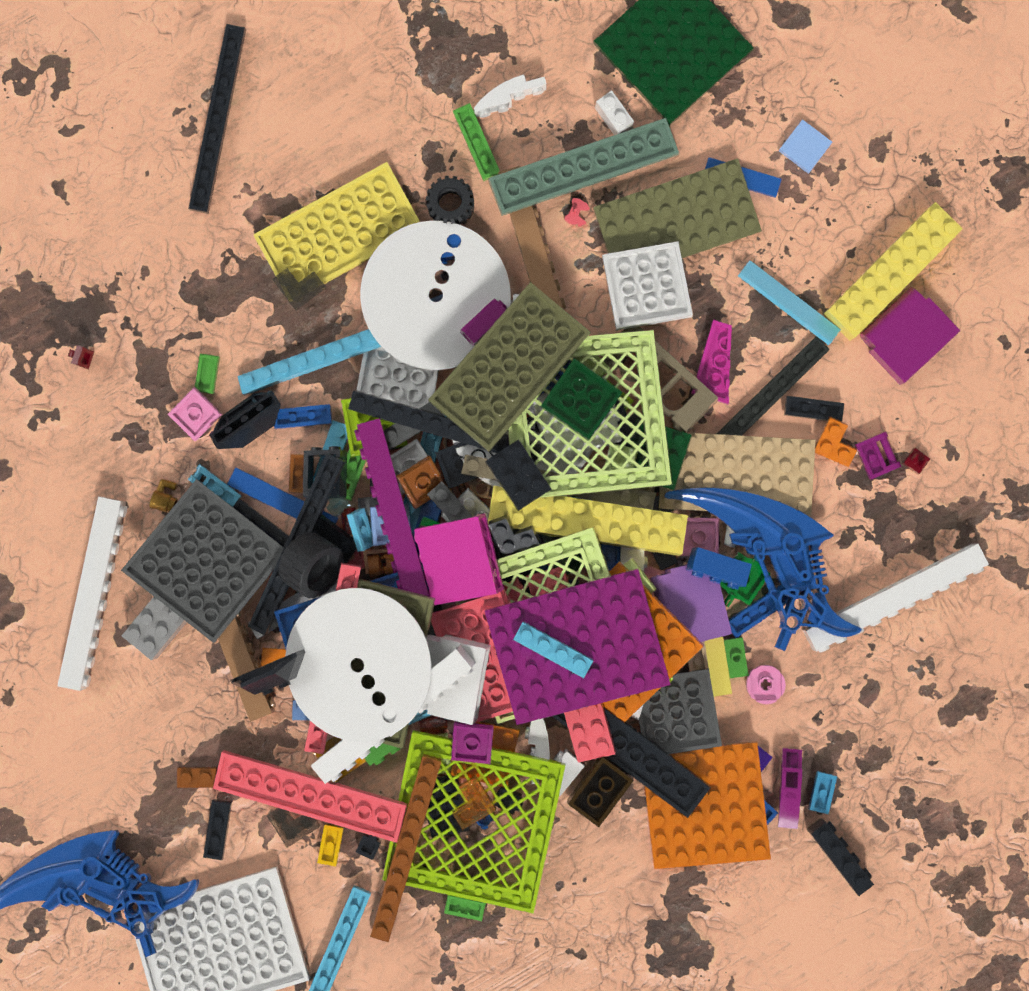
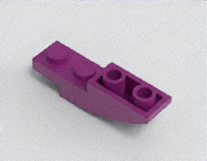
[778,748,802,829]

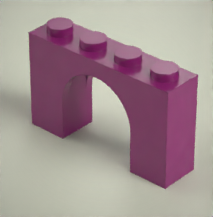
[460,298,507,346]

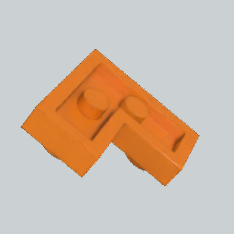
[815,417,857,467]

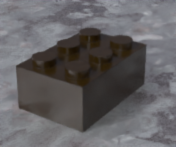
[567,757,634,827]

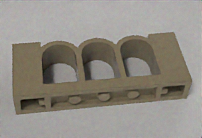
[601,327,718,433]

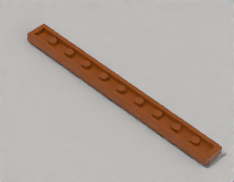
[370,754,442,943]

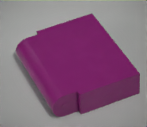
[860,287,961,385]

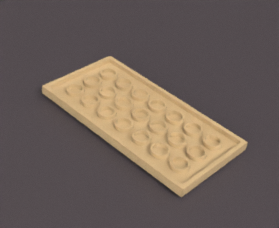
[658,433,816,516]

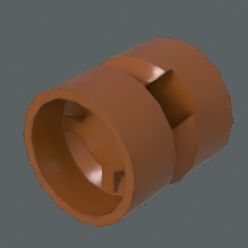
[368,552,394,579]

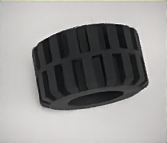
[426,176,475,225]

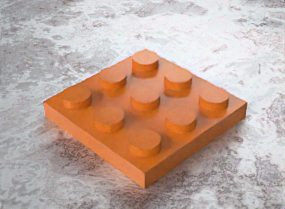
[451,721,520,787]

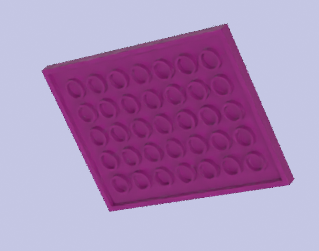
[485,568,671,725]

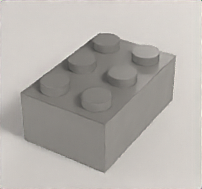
[122,597,187,660]

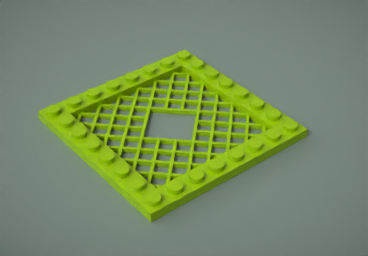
[382,730,566,914]

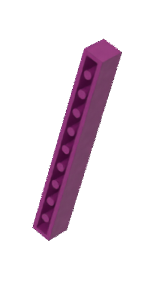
[354,418,429,596]

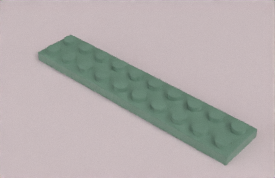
[488,118,679,216]

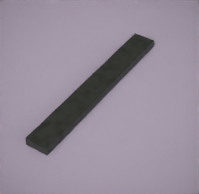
[716,336,830,436]

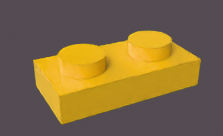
[317,823,344,867]

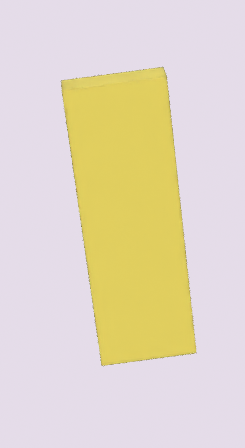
[705,636,732,697]

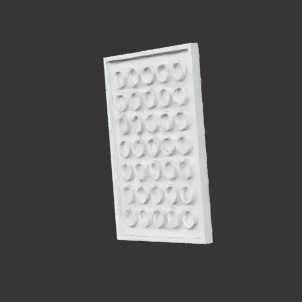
[134,866,310,991]

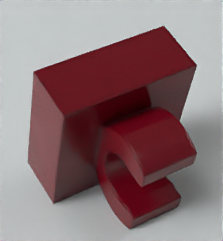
[68,345,95,370]
[902,448,931,475]

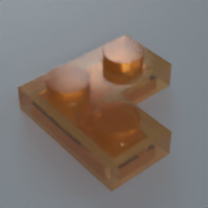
[452,775,496,830]

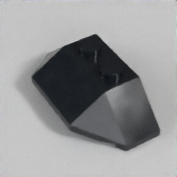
[209,391,281,449]
[230,649,305,696]

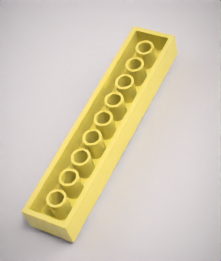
[488,486,688,556]

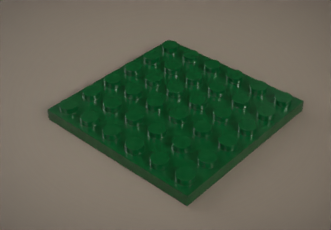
[593,0,754,126]

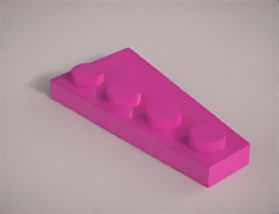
[691,320,732,405]

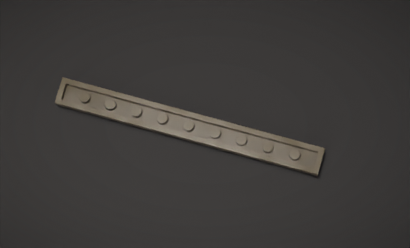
[461,454,656,510]

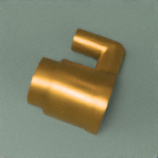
[149,479,178,513]

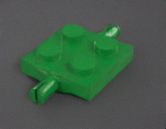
[720,552,770,608]

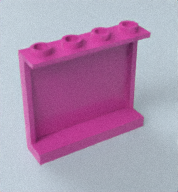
[414,513,504,605]

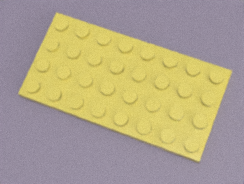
[254,162,420,302]

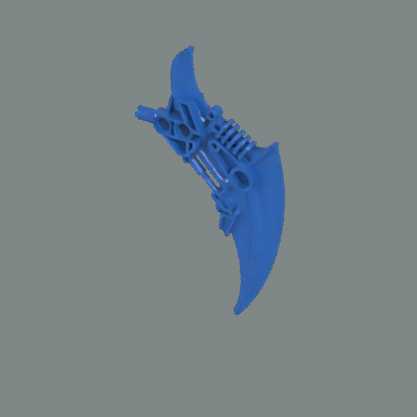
[664,488,862,651]
[0,830,199,958]

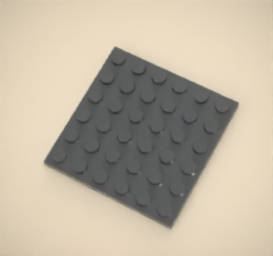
[121,479,284,643]

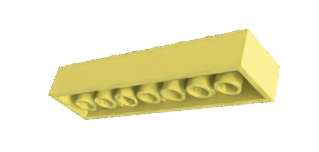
[823,202,963,341]

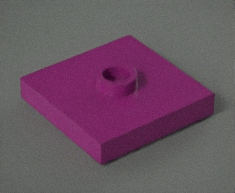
[451,721,494,764]

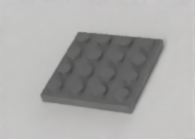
[639,668,722,754]

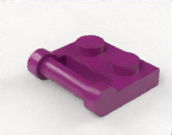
[854,431,901,480]

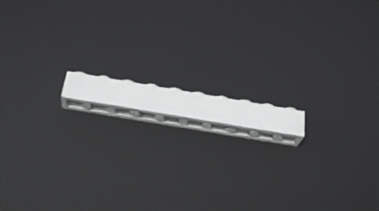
[57,497,127,691]
[802,544,989,653]
[311,645,476,784]

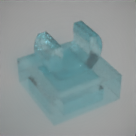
[326,498,351,517]

